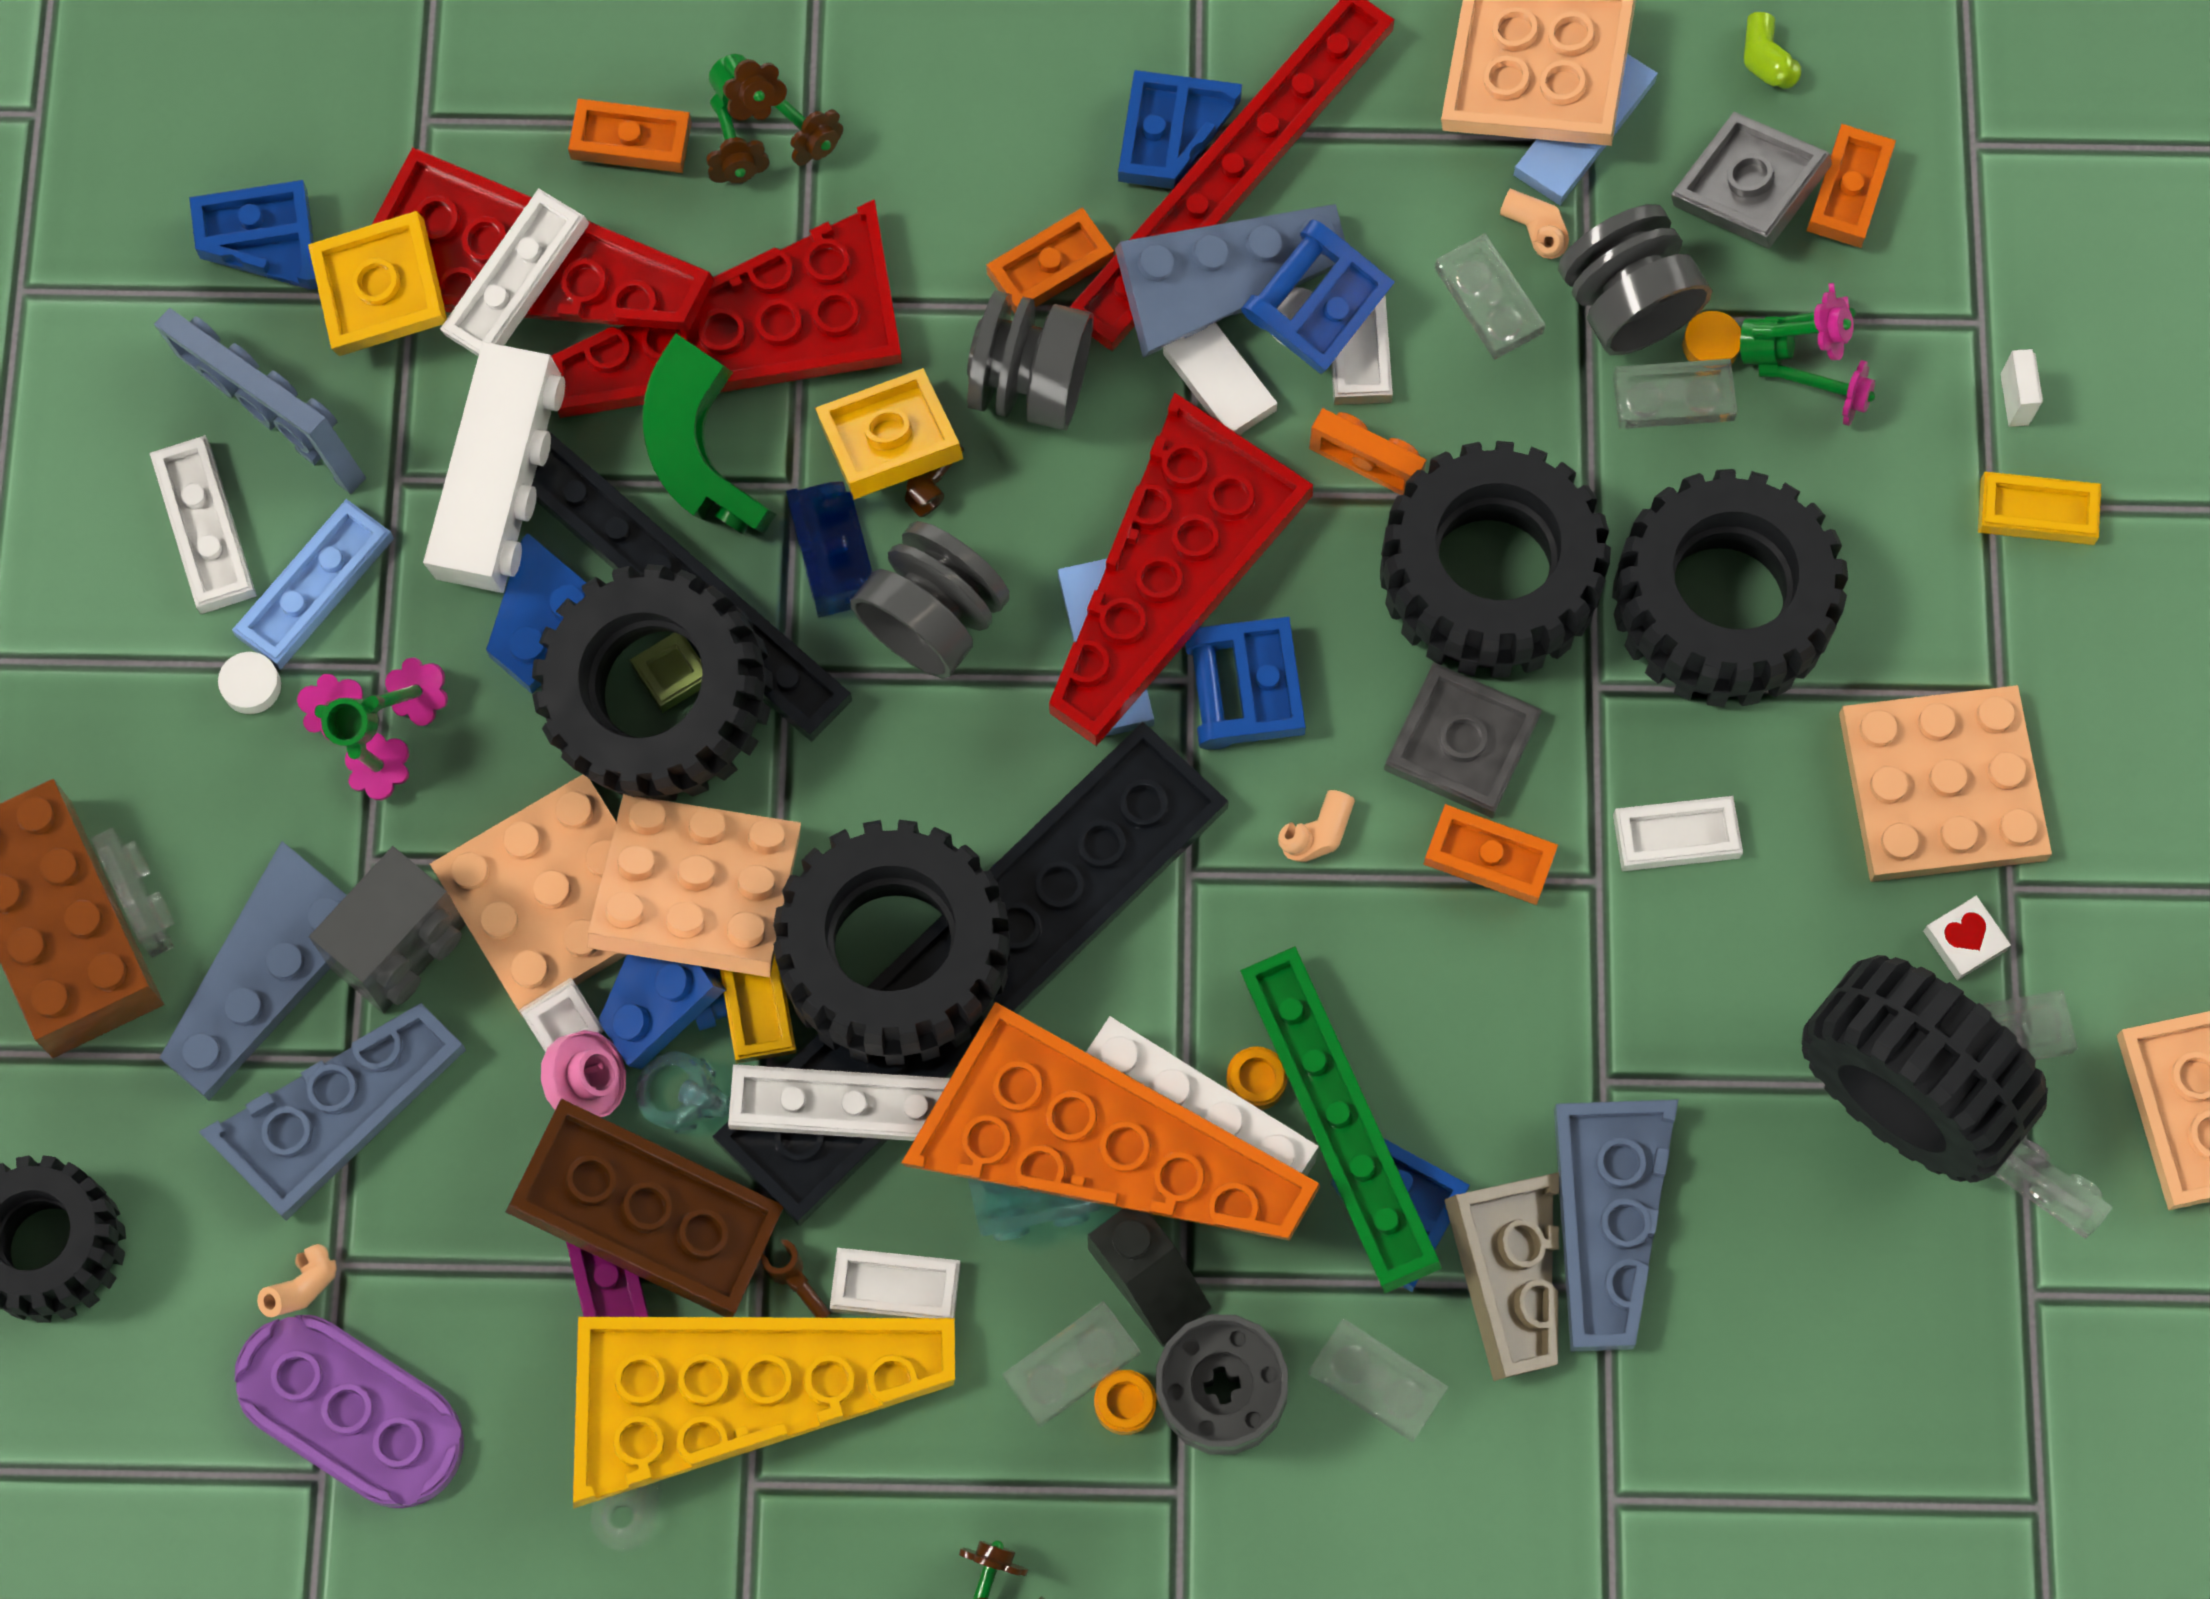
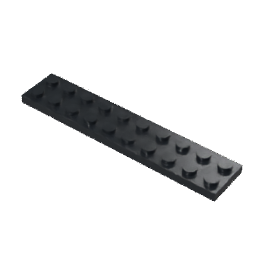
[712,722,1229,1226]

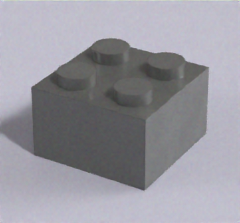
[309,846,465,1014]

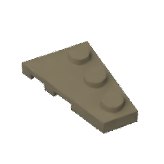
[1444,1172,1559,1381]

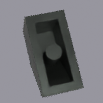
[1088,1209,1212,1347]

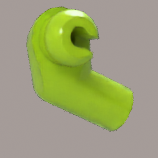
[1743,12,1801,89]

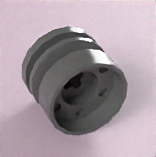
[1558,204,1712,355]
[967,290,1094,431]
[851,521,1010,679]
[1156,1314,1288,1455]

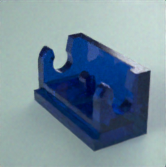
[786,481,872,618]

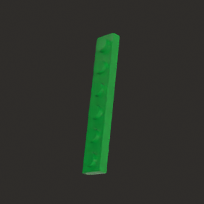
[1240,946,1442,1294]

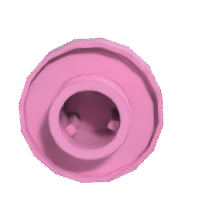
[541,1030,626,1118]

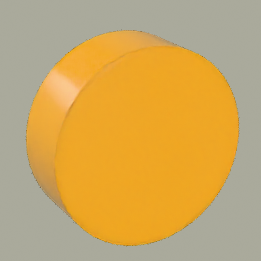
[1682,311,1741,372]
[1226,1046,1287,1110]
[1094,1370,1156,1435]

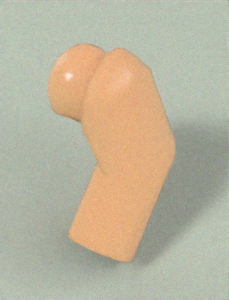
[1500,188,1569,259]
[1278,790,1355,862]
[257,1244,337,1318]

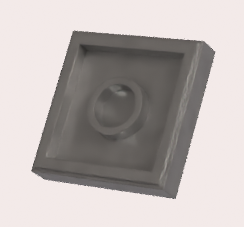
[1671,112,1832,249]
[1384,662,1542,818]

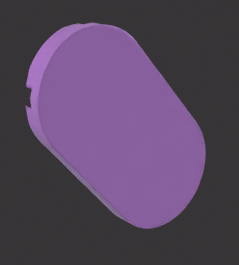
[235,1315,464,1508]

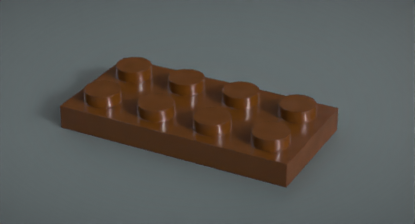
[505,1098,783,1317]

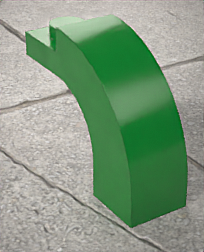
[643,333,777,535]

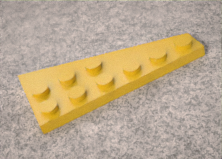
[573,1317,955,1509]

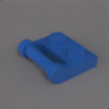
[1241,219,1395,374]
[1185,617,1306,750]

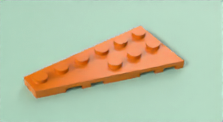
[901,1002,1320,1241]

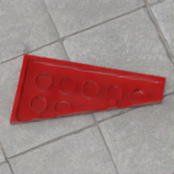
[371,147,715,330]
[551,199,902,418]
[1049,392,1313,747]

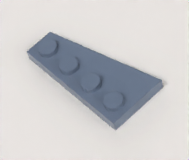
[1115,204,1346,358]
[154,308,366,494]
[160,841,347,1101]
[199,1003,466,1221]
[1554,1099,1679,1352]

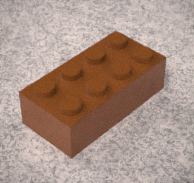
[0,779,165,1058]

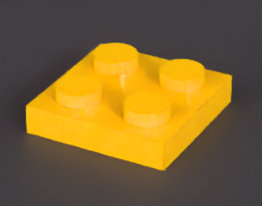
[308,211,447,356]
[815,368,964,499]

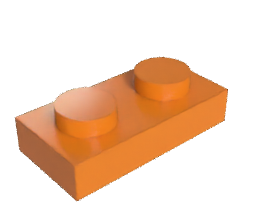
[568,98,692,173]
[1806,124,1896,248]
[986,207,1114,313]
[1309,408,1427,495]
[1423,804,1558,905]

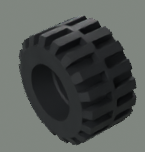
[0,1155,126,1323]

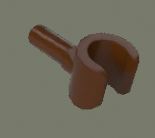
[905,445,964,517]
[761,1239,831,1318]

